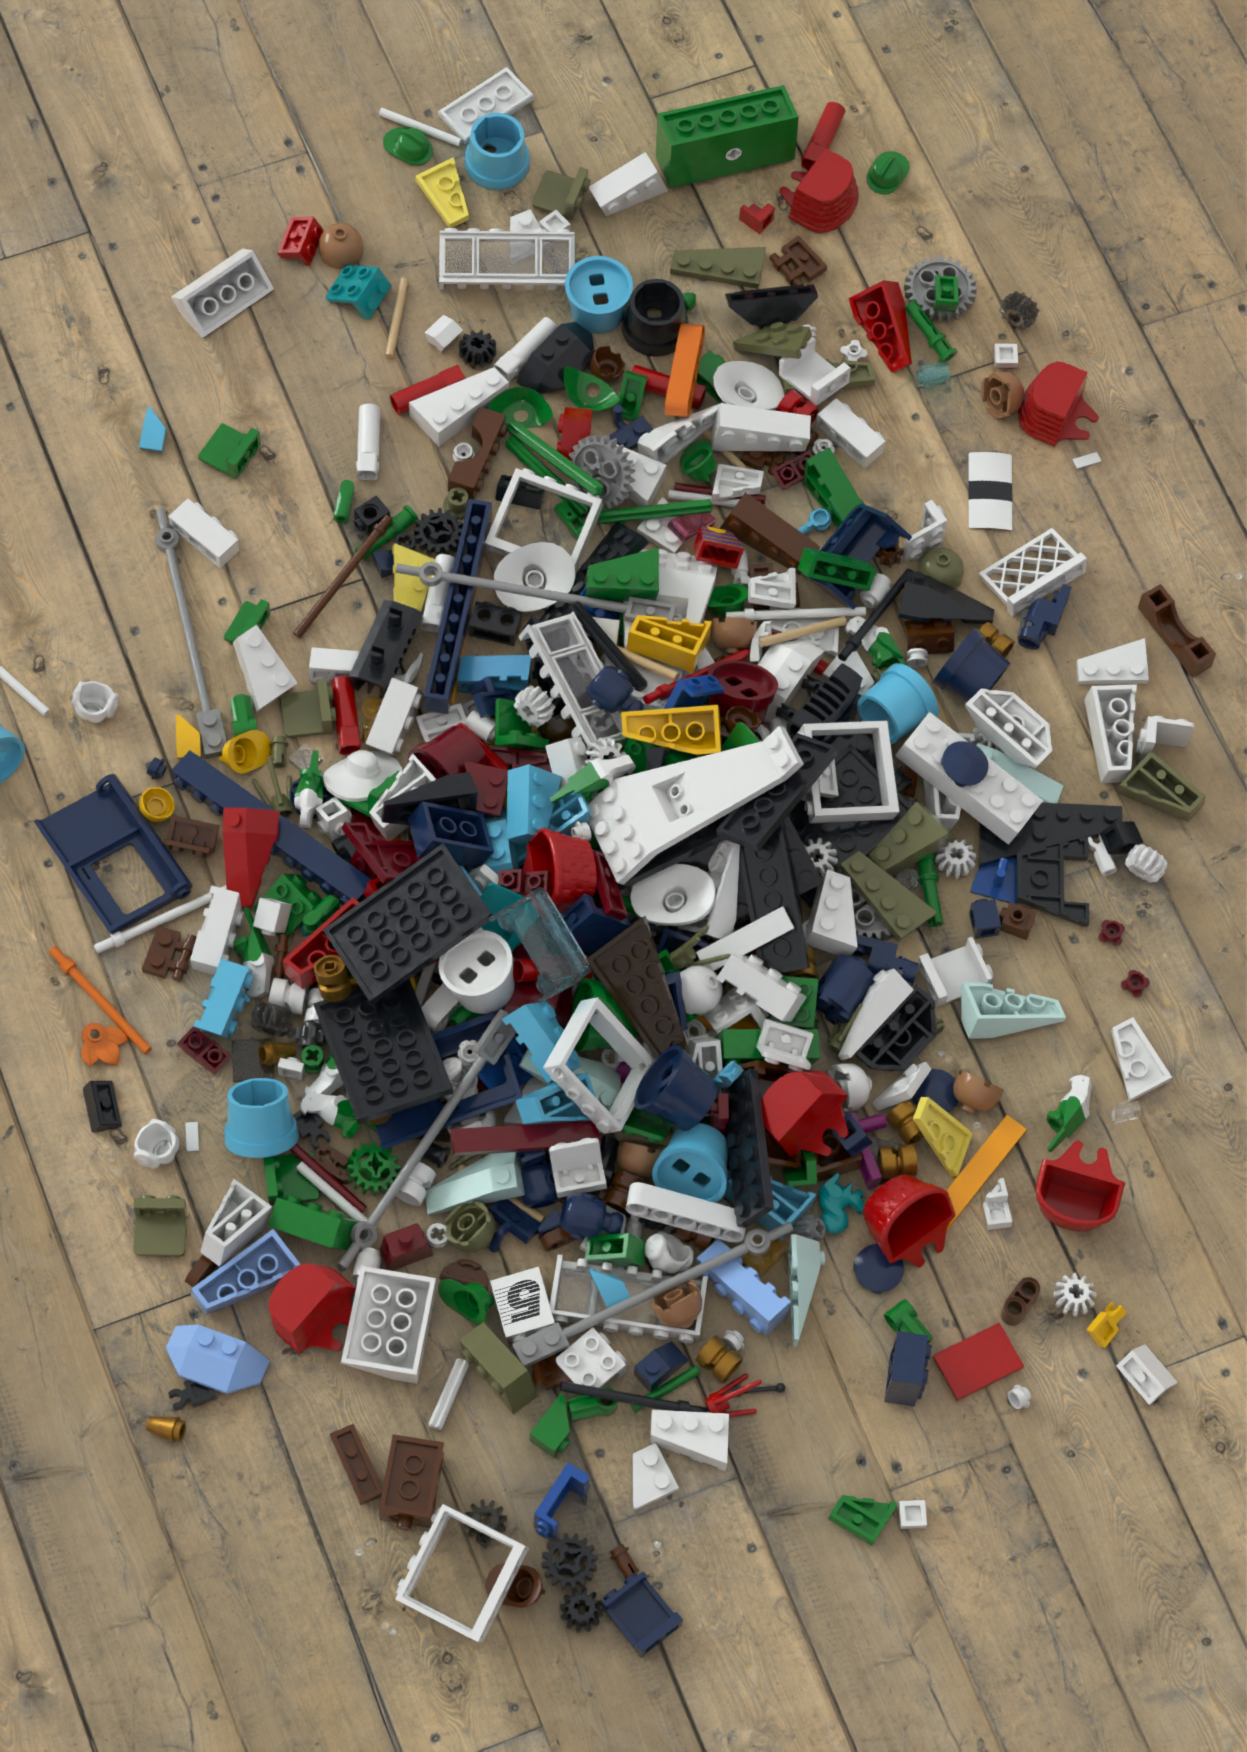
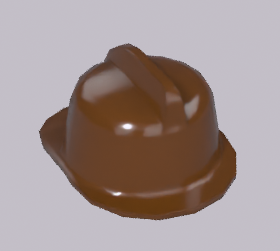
[486,1563,545,1608]

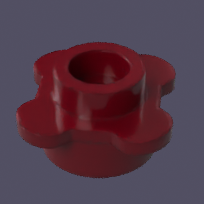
[1098,920,1125,946]
[1121,970,1150,998]

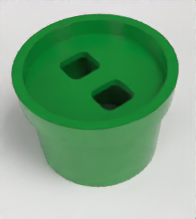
[570,978,638,1051]

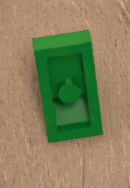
[933,275,959,312]
[617,371,648,421]

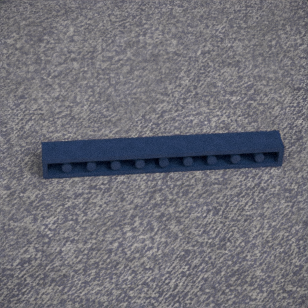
[424,499,492,714]
[171,750,372,906]

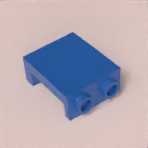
[664,675,725,709]
[534,1462,590,1539]

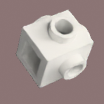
[315,797,352,841]

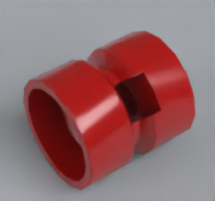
[776,389,819,426]

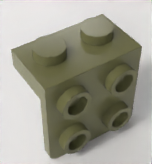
[532,167,591,220]
[280,678,336,738]
[134,1195,187,1256]

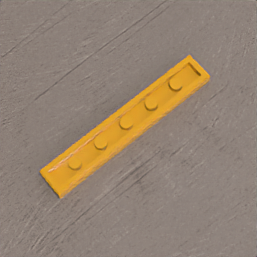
[946,1115,1027,1232]

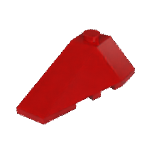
[848,280,912,373]
[223,808,280,908]

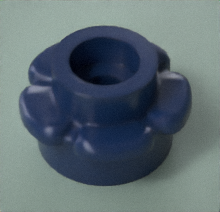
[146,757,167,780]

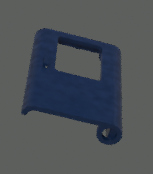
[34,774,193,934]
[376,1011,523,1150]

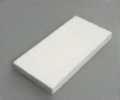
[438,67,534,145]

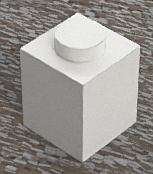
[253,898,292,936]

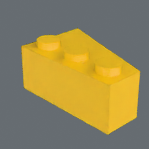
[626,615,712,673]

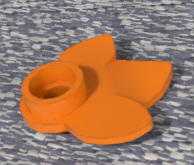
[81,1023,128,1067]

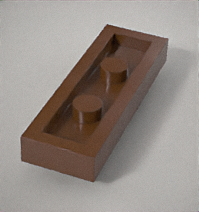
[330,1424,383,1505]

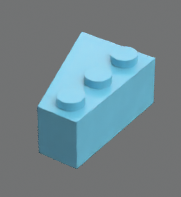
[502,1001,581,1083]
[515,1072,596,1124]

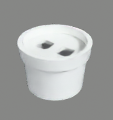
[439,930,515,1014]

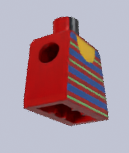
[694,525,744,569]

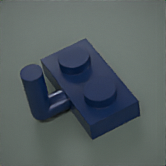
[609,405,654,450]
[469,677,515,718]
[489,1199,541,1252]

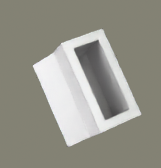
[424,315,463,352]

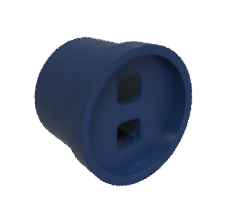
[932,627,1011,702]
[634,1045,718,1131]

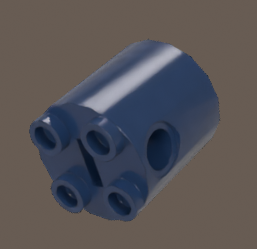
[816,955,875,1025]

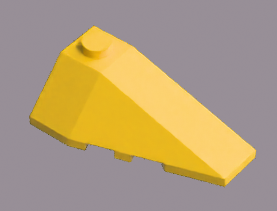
[621,705,721,755]

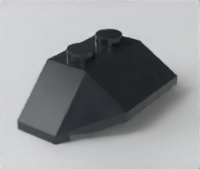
[725,284,818,327]
[517,322,594,394]
[854,984,936,1072]

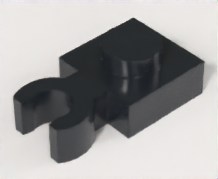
[292,1110,330,1150]
[168,1380,217,1411]

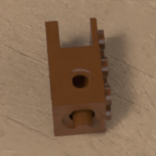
[379,1434,444,1531]

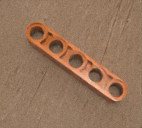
[665,324,705,417]

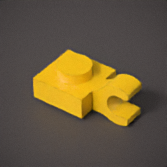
[1086,1302,1127,1348]

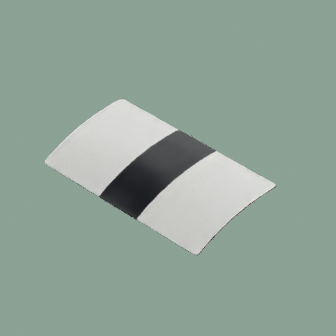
[969,452,1012,530]

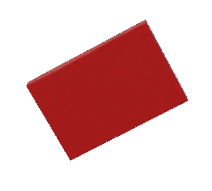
[932,1322,1024,1401]

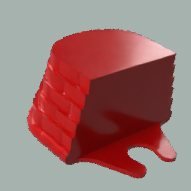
[779,148,859,233]
[1018,361,1099,447]
[522,827,597,916]
[761,1070,849,1157]
[1035,1140,1125,1232]
[863,1174,956,1267]
[268,1263,356,1354]

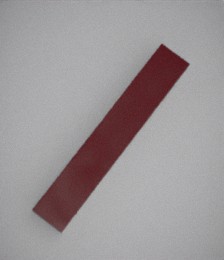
[450,1121,601,1156]

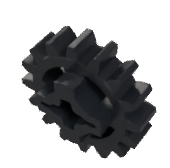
[414,508,463,556]
[541,1533,598,1591]

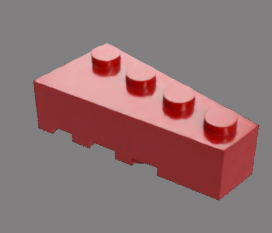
[283,897,359,989]

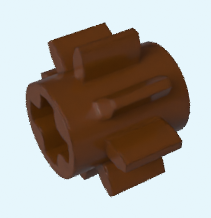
[874,541,904,568]

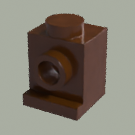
[999,902,1038,940]

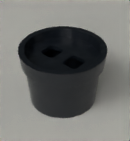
[622,279,689,357]

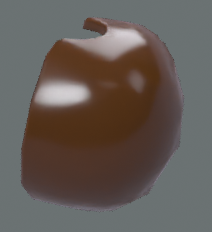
[590,346,625,382]
[724,706,762,734]

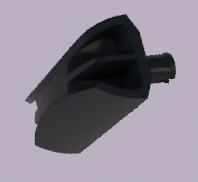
[349,600,423,699]
[775,663,863,743]

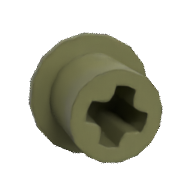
[443,487,469,519]

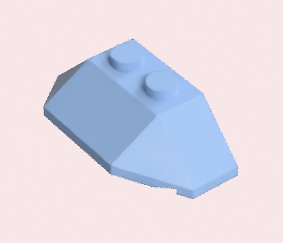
[166,1325,270,1394]

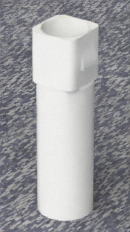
[494,317,557,382]
[356,404,381,480]
[421,554,455,633]

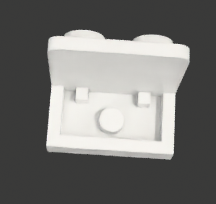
[903,500,947,563]
[1135,716,1195,762]
[704,988,769,1033]
[756,1018,814,1072]
[549,1138,607,1198]
[556,1327,627,1397]

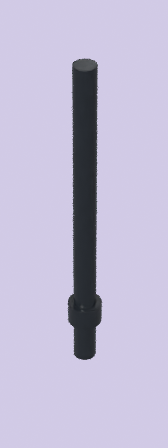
[838,568,913,661]
[559,1381,708,1413]

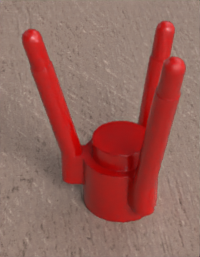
[704,1373,762,1417]

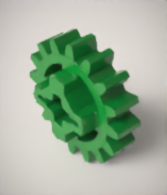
[346,1142,401,1196]

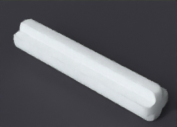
[429,1358,469,1431]

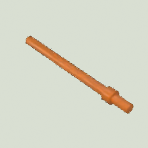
[49,946,152,1054]

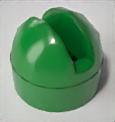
[682,292,696,311]

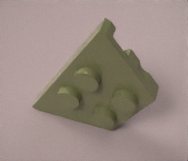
[733,322,812,359]

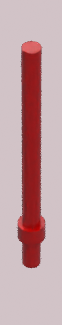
[643,648,750,705]

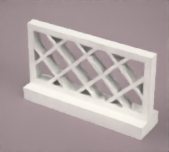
[979,528,1087,617]

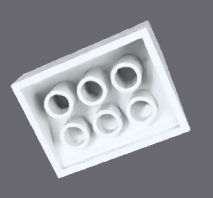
[341,1266,437,1384]

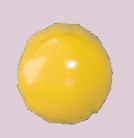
[139,787,175,823]

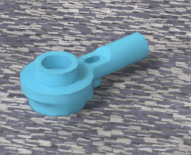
[797,508,832,535]

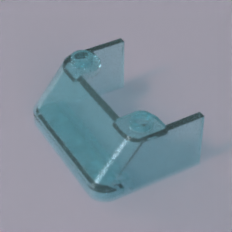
[489,887,591,1004]

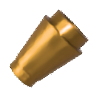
[258,1041,297,1066]
[146,1416,186,1442]

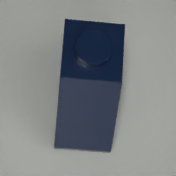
[634,1341,688,1392]

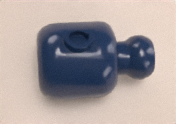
[586,666,644,713]
[520,1156,559,1208]
[560,1192,624,1240]

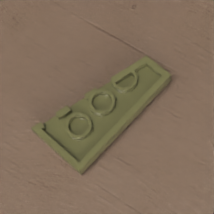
[670,247,766,289]
[778,356,875,395]
[839,851,938,941]

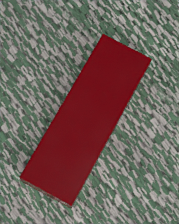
[593,850,628,921]

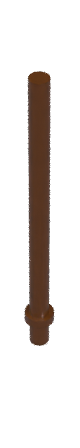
[293,515,393,638]

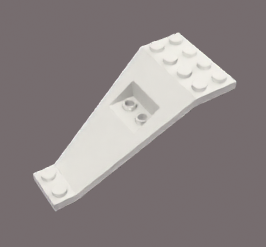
[623,549,718,710]
[588,726,804,885]

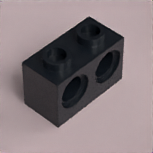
[469,601,521,646]

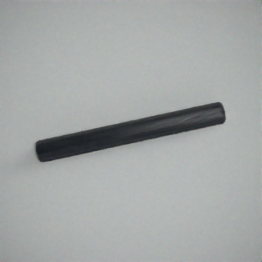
[569,601,648,692]

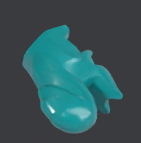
[817,1173,864,1234]

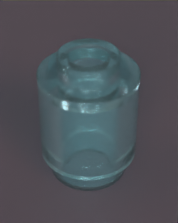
[916,362,951,388]

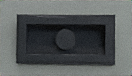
[495,475,545,509]
[83,1081,122,1132]

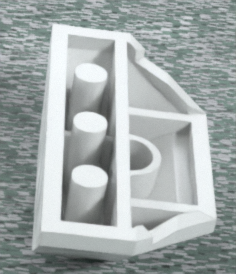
[758,639,825,724]
[965,688,1053,768]

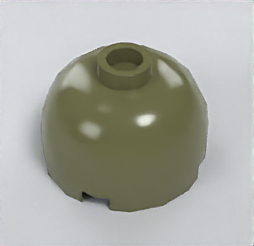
[917,547,964,589]
[444,1201,496,1252]

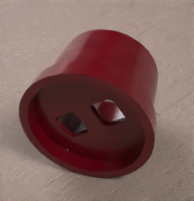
[707,660,778,725]
[408,726,489,779]
[505,980,572,1036]

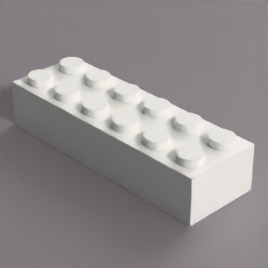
[895,712,1043,845]

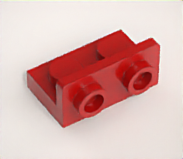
[277,216,324,265]

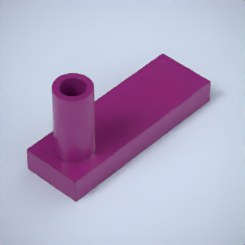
[845,1112,887,1190]

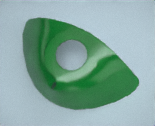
[564,366,621,411]
[488,387,553,428]

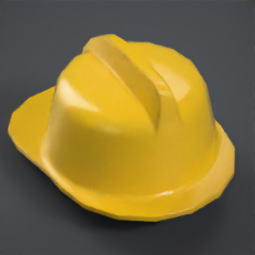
[219,730,271,774]

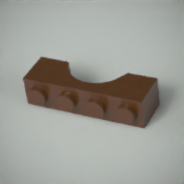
[448,407,508,499]
[1138,584,1216,678]

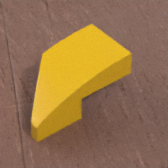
[176,715,201,758]

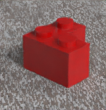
[556,407,592,461]

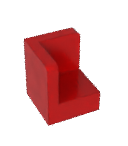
[739,203,775,234]

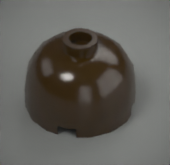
[537,714,577,745]

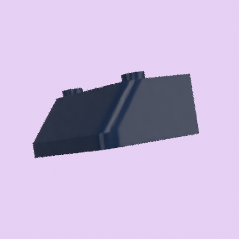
[805,504,912,610]

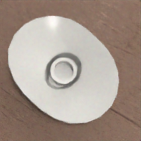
[713,361,784,410]
[494,542,575,612]
[323,750,402,802]
[630,864,716,926]

